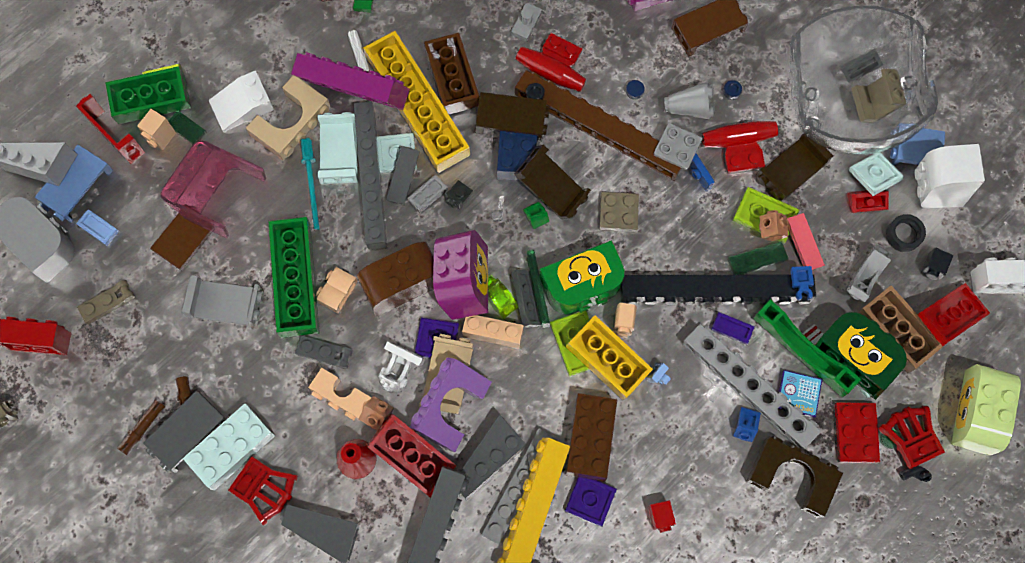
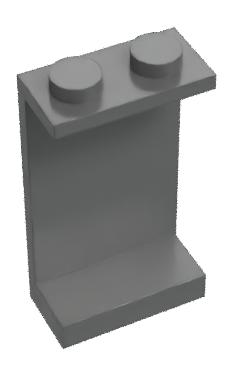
[143,391,227,473]

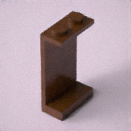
[672,0,748,57]

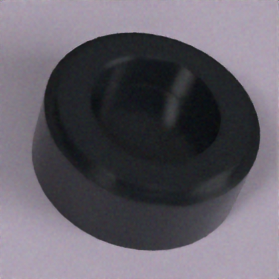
[526,83,545,100]

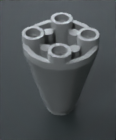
[664,82,715,119]

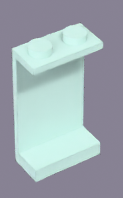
[318,112,358,184]

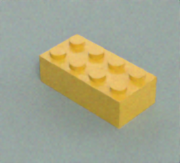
[565,315,653,400]

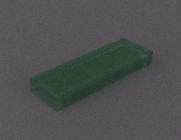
[727,241,789,275]

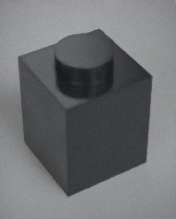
[921,247,954,280]

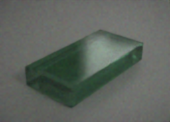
[168,110,207,146]

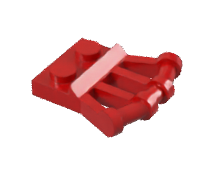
[879,405,945,469]
[228,456,298,526]

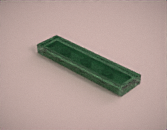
[526,250,550,328]

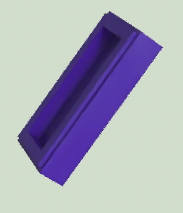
[711,312,755,345]

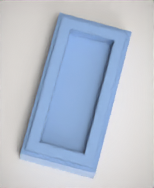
[76,209,119,246]

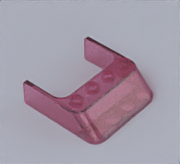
[160,141,266,239]

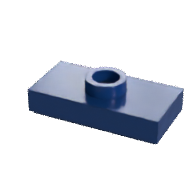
[689,153,715,192]

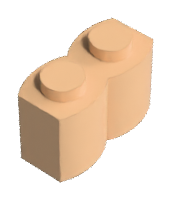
[316,267,358,313]
[613,303,637,339]

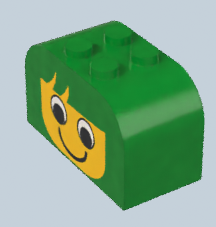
[539,240,625,315]

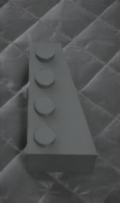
[460,414,526,500]

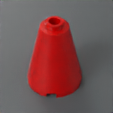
[337,439,377,479]

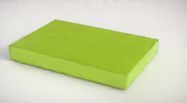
[732,187,800,244]
[550,311,590,377]

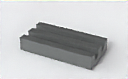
[840,49,883,83]

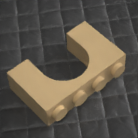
[246,76,330,160]

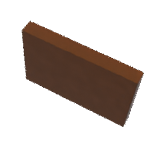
[150,205,217,271]

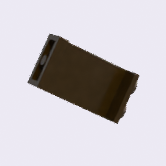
[475,92,550,142]
[755,129,833,201]
[514,144,591,219]

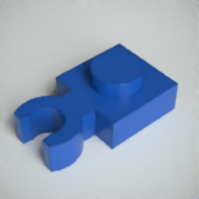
[790,266,814,301]

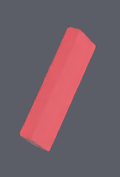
[787,213,825,270]

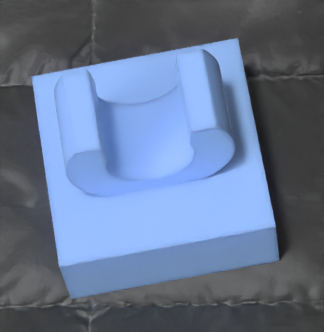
[645,363,671,385]

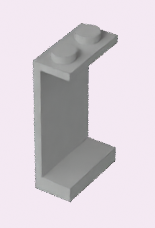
[182,275,264,326]

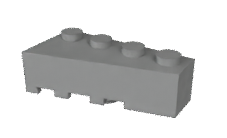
[0,143,78,186]

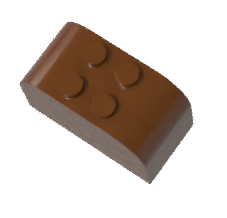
[357,242,434,317]

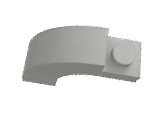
[846,244,893,302]

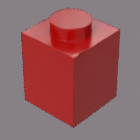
[648,500,676,533]

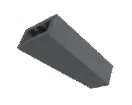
[280,505,360,563]

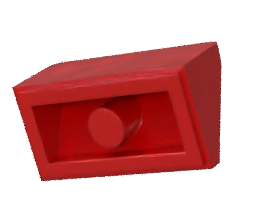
[848,190,889,213]

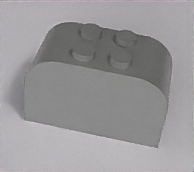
[0,197,75,283]

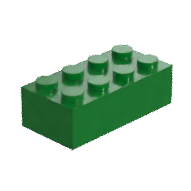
[105,66,191,124]

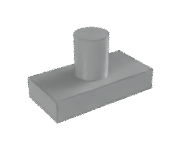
[511,3,542,42]

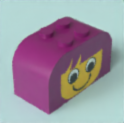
[433,230,488,320]

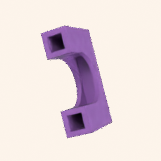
[410,358,492,452]

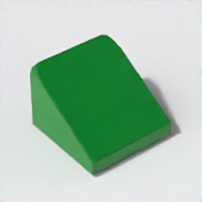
[523,202,550,229]

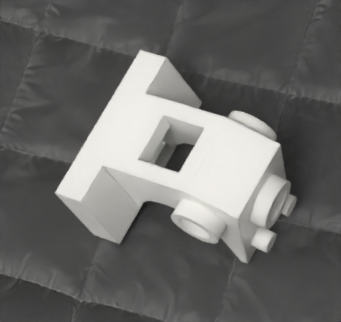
[378,341,426,393]

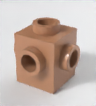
[759,210,789,241]
[359,396,394,431]

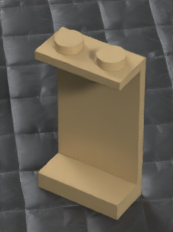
[419,334,474,415]

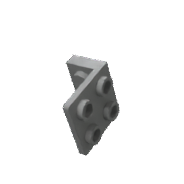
[654,123,703,170]

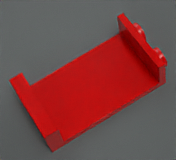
[76,94,145,164]

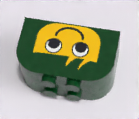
[815,312,907,400]

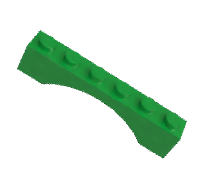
[753,299,861,397]

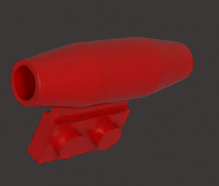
[515,33,586,92]
[702,121,778,174]

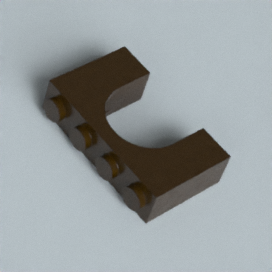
[746,436,843,518]

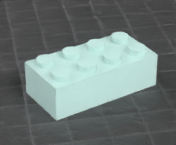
[183,404,275,490]

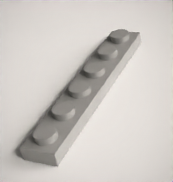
[482,428,556,545]

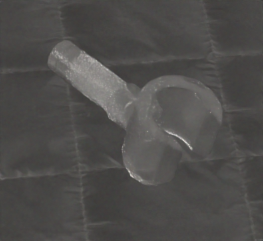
[492,196,504,222]

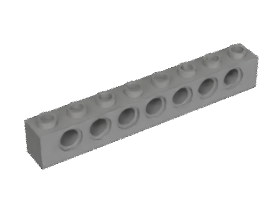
[683,324,821,450]

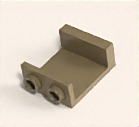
[851,68,906,123]

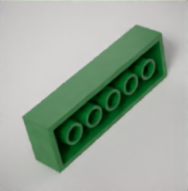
[268,217,320,338]

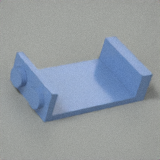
[35,145,113,223]

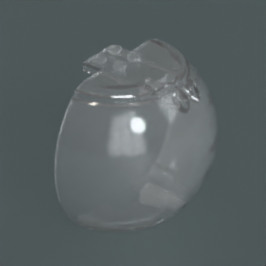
[789,5,938,155]

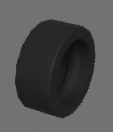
[886,214,926,252]

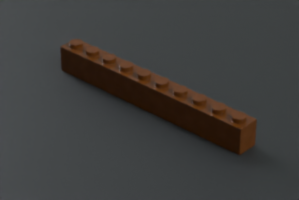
[515,70,682,181]

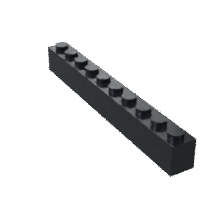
[620,274,816,305]

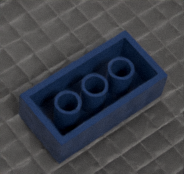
[497,131,537,181]

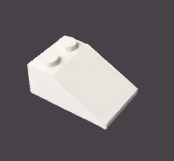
[209,70,274,132]

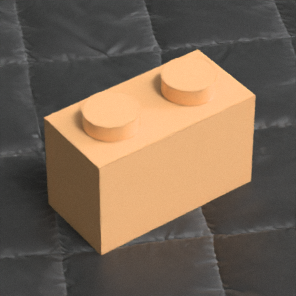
[137,109,176,150]

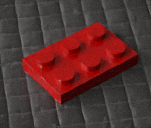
[835,402,880,463]

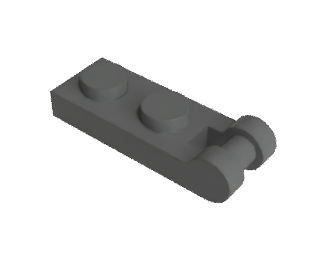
[295,335,353,369]

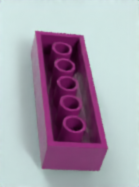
[291,52,410,110]

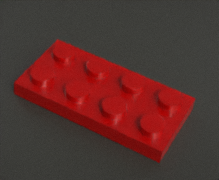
[917,283,990,347]

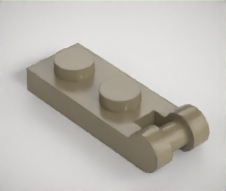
[77,280,135,325]

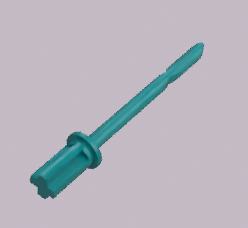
[300,138,320,230]

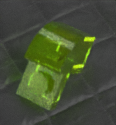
[488,276,519,319]

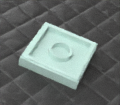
[377,133,417,173]
[849,151,904,196]

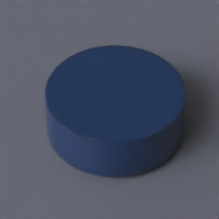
[626,80,645,99]
[723,80,742,100]

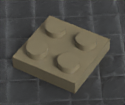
[599,192,639,232]

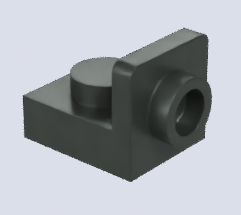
[444,180,473,210]

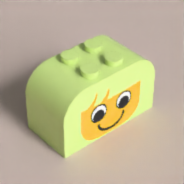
[951,364,1021,455]

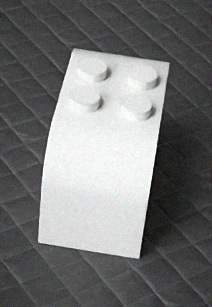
[915,144,985,208]

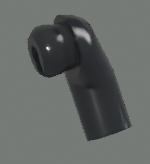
[899,465,932,482]

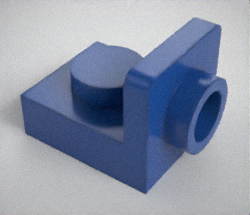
[733,407,761,442]

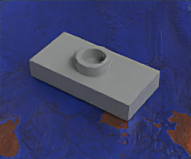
[407,175,448,213]

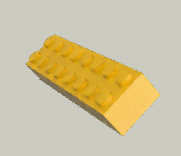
[363,31,470,173]

